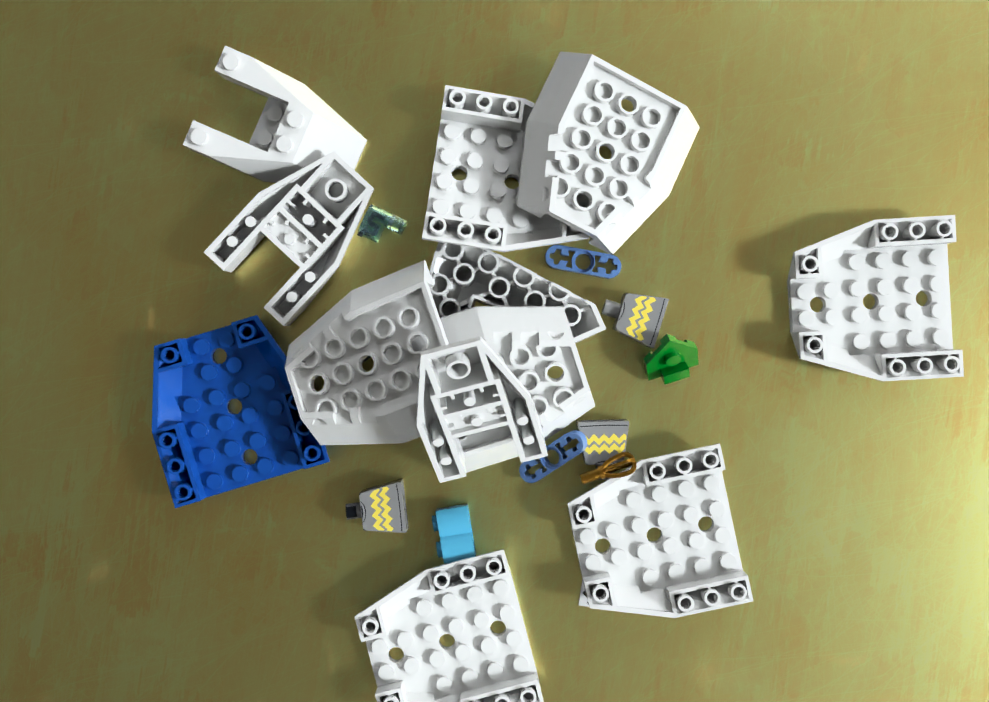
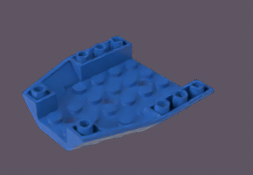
[152,315,330,508]

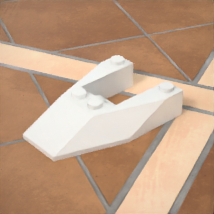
[183,46,367,183]
[204,151,374,326]
[416,336,548,483]

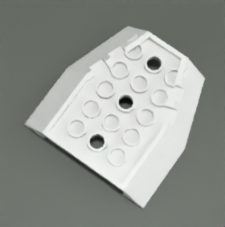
[516,51,700,255]
[422,85,600,252]
[787,215,964,381]
[285,260,449,445]
[412,306,595,473]
[567,443,753,618]
[354,549,544,702]

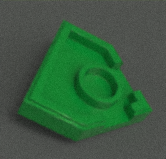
[643,334,699,385]

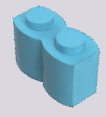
[432,504,476,564]

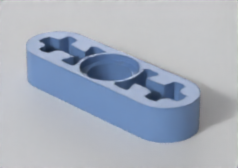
[545,245,621,279]
[519,430,587,483]

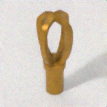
[579,452,637,484]

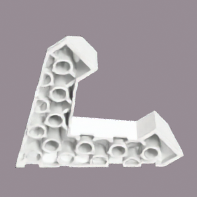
[429,242,606,343]

